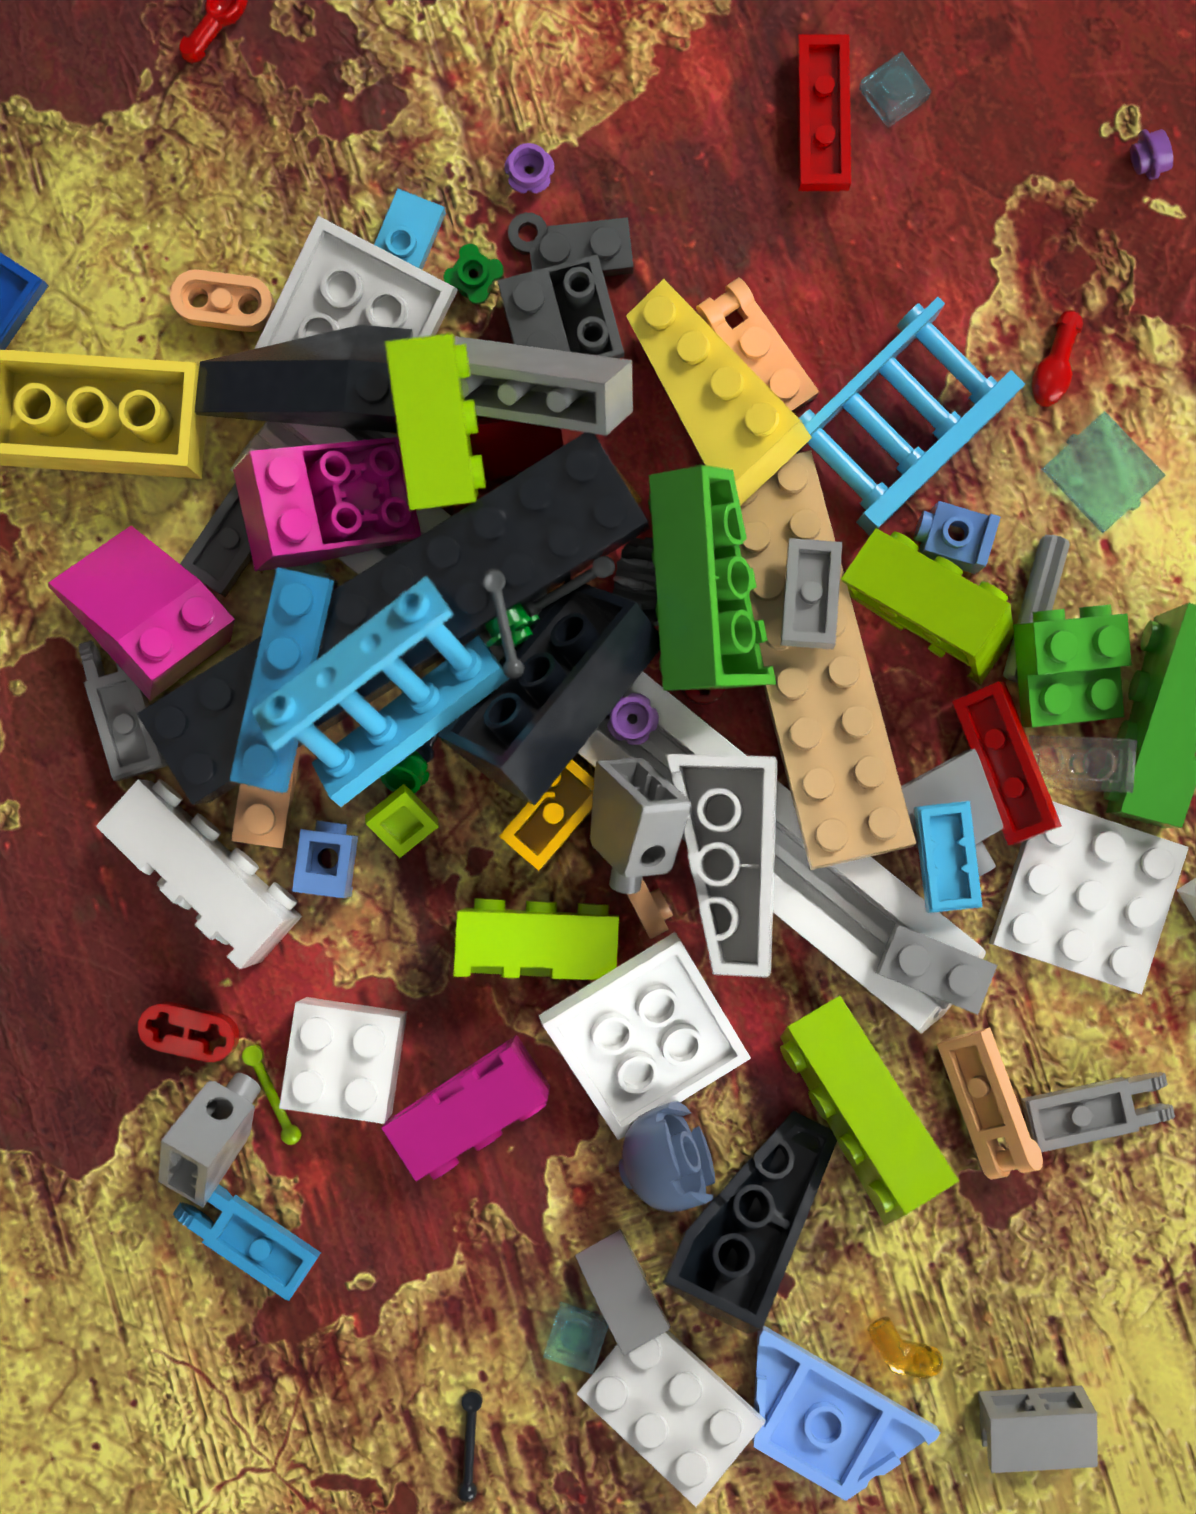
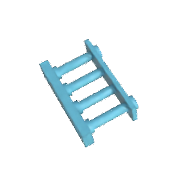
[796,297,1025,536]
[251,576,510,807]

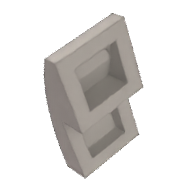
[575,1229,671,1356]

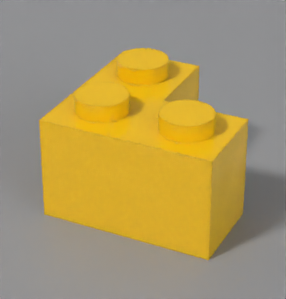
[499,760,594,871]

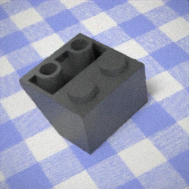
[497,254,624,359]

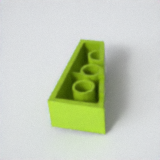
[780,995,959,1225]

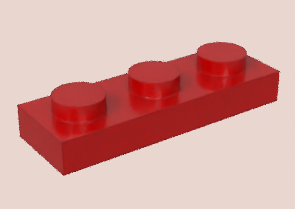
[797,34,851,191]
[952,681,1062,846]

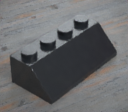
[438,578,660,806]

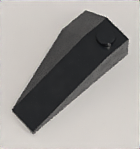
[195,325,413,433]
[663,1111,837,1334]

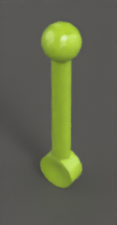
[242,1045,301,1145]

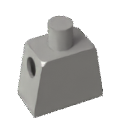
[901,748,1003,877]
[590,758,692,894]
[158,1073,261,1207]

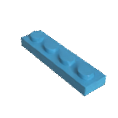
[229,567,334,793]

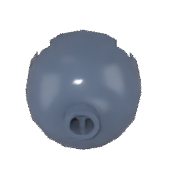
[619,1101,715,1212]

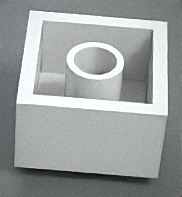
[279,997,407,1124]

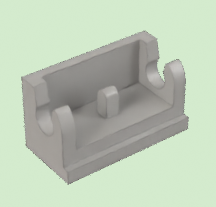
[978,1385,1098,1473]

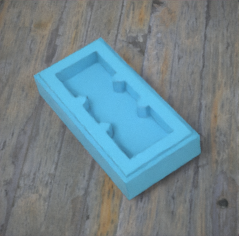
[374,188,446,270]
[914,801,983,913]

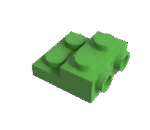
[1013,605,1132,728]

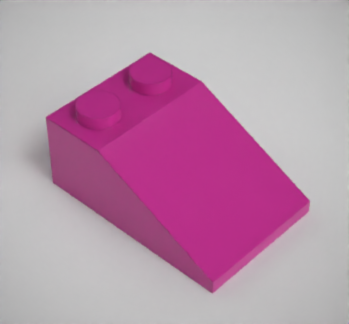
[48,526,235,701]

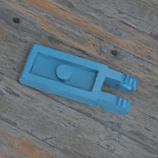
[173,1184,321,1301]

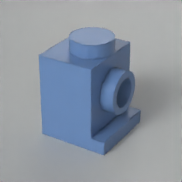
[914,501,1001,574]
[292,820,358,898]

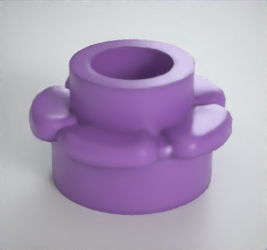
[1130,129,1173,180]
[504,143,554,193]
[607,693,659,745]

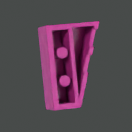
[382,1035,550,1181]

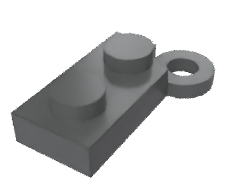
[508,212,634,277]

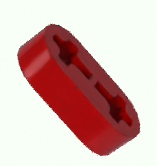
[138,1002,240,1062]

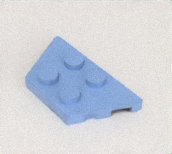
[752,1326,940,1501]

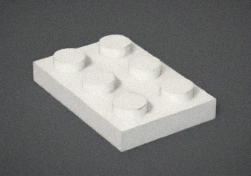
[577,1330,766,1507]

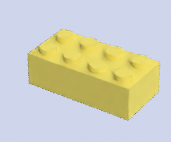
[0,349,207,479]

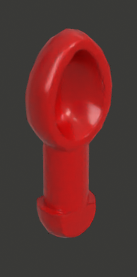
[179,0,248,63]
[1031,310,1083,407]

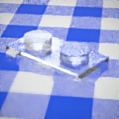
[1029,735,1137,793]

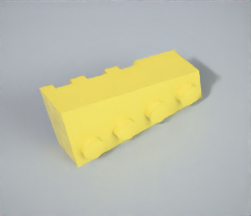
[626,279,812,506]

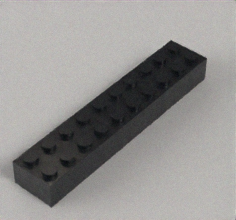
[137,432,650,805]

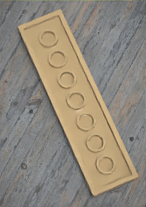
[739,450,916,870]

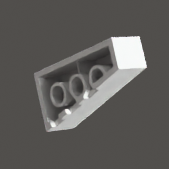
[666,754,777,977]
[96,779,302,969]

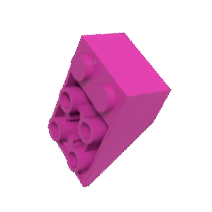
[233,437,422,572]

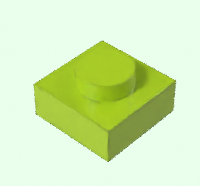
[365,784,439,858]

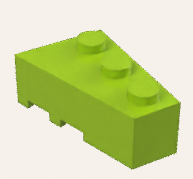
[385,333,486,510]
[841,528,1014,685]
[454,898,619,980]

